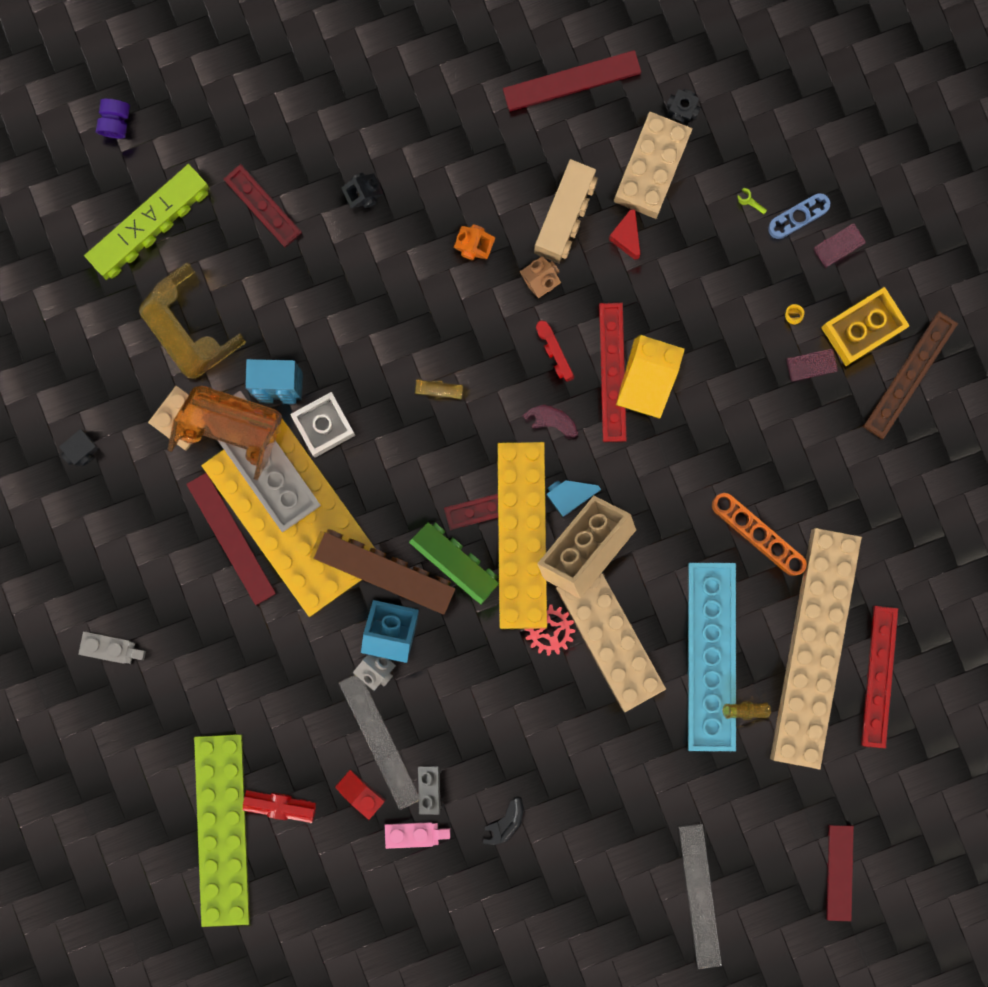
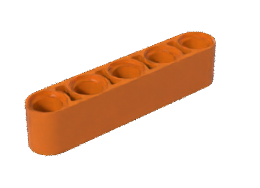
[712,493,807,576]

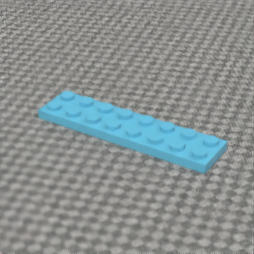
[688,563,736,751]

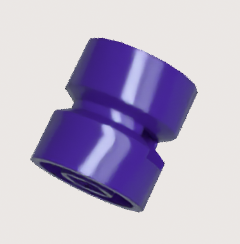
[96,99,130,139]

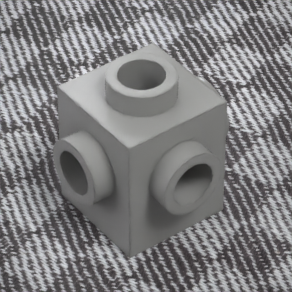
[353,655,396,691]

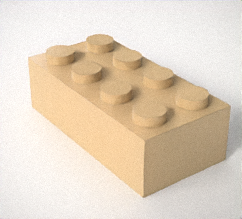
[614,112,693,219]
[534,159,598,264]
[537,496,636,599]

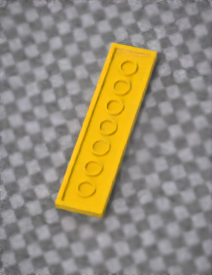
[498,442,547,629]

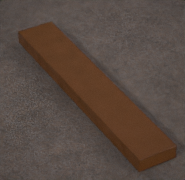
[863,311,958,439]

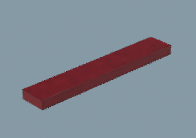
[503,50,641,112]
[186,473,276,605]

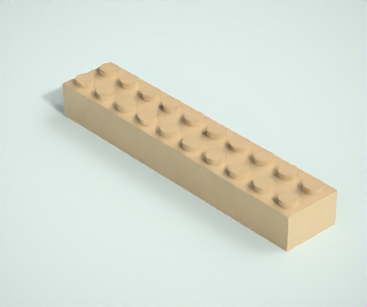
[770,528,862,769]

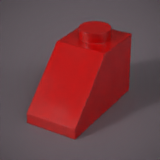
[335,769,386,820]

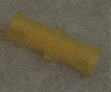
[415,379,463,400]
[723,701,771,720]

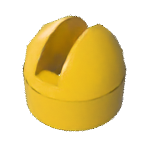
[785,304,804,325]

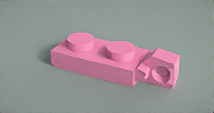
[385,822,451,849]

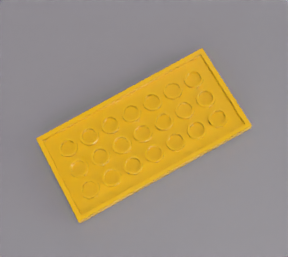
[201,412,375,617]

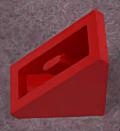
[609,209,640,260]

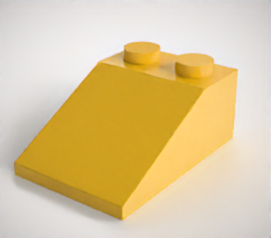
[616,335,685,419]

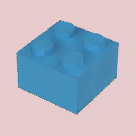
[361,600,419,663]

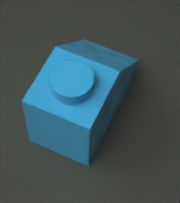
[546,480,601,518]

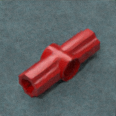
[242,790,316,823]

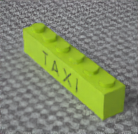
[84,164,210,280]

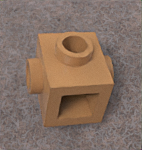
[520,256,561,298]

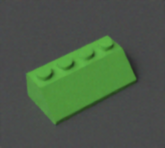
[409,522,499,605]

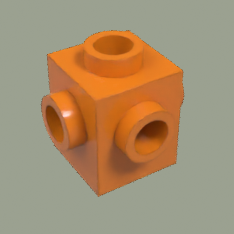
[454,225,495,260]

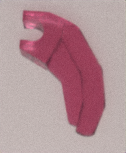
[523,405,578,437]

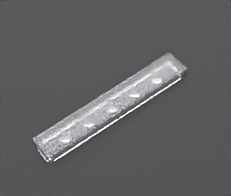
[339,675,419,810]
[679,824,722,969]

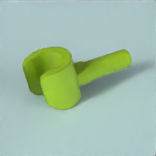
[738,188,767,214]

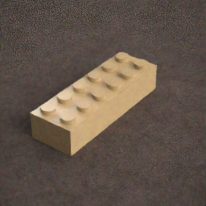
[556,573,666,712]

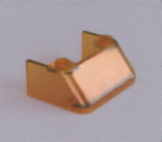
[167,386,282,481]

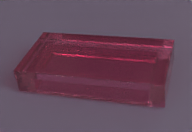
[814,223,866,268]
[787,349,838,382]

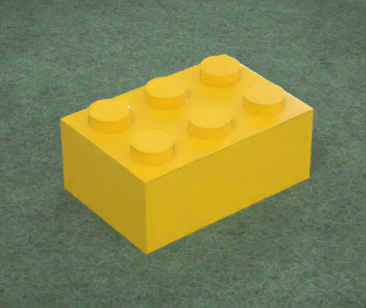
[821,287,909,366]

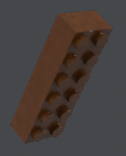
[310,529,455,615]

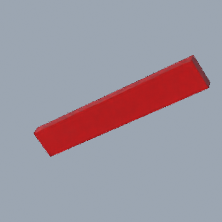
[599,303,626,442]
[861,606,898,748]

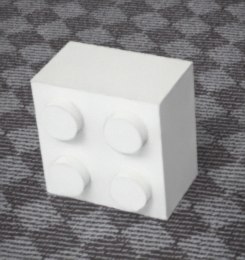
[290,392,356,457]

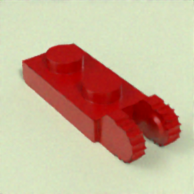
[536,320,574,382]

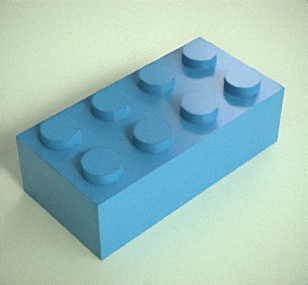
[246,359,303,404]

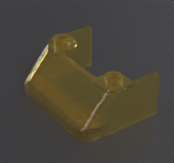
[139,262,246,378]

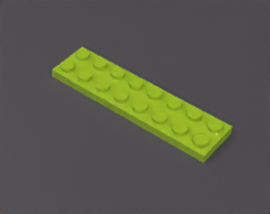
[194,734,250,927]

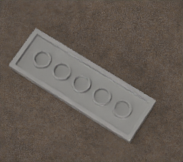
[202,391,321,533]

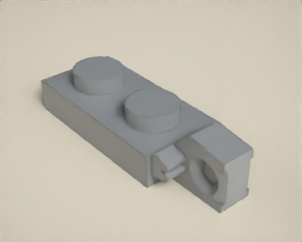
[78,632,146,664]

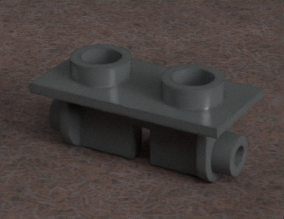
[418,766,442,815]

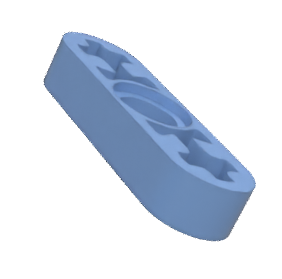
[768,194,830,239]

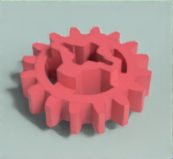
[524,605,575,656]

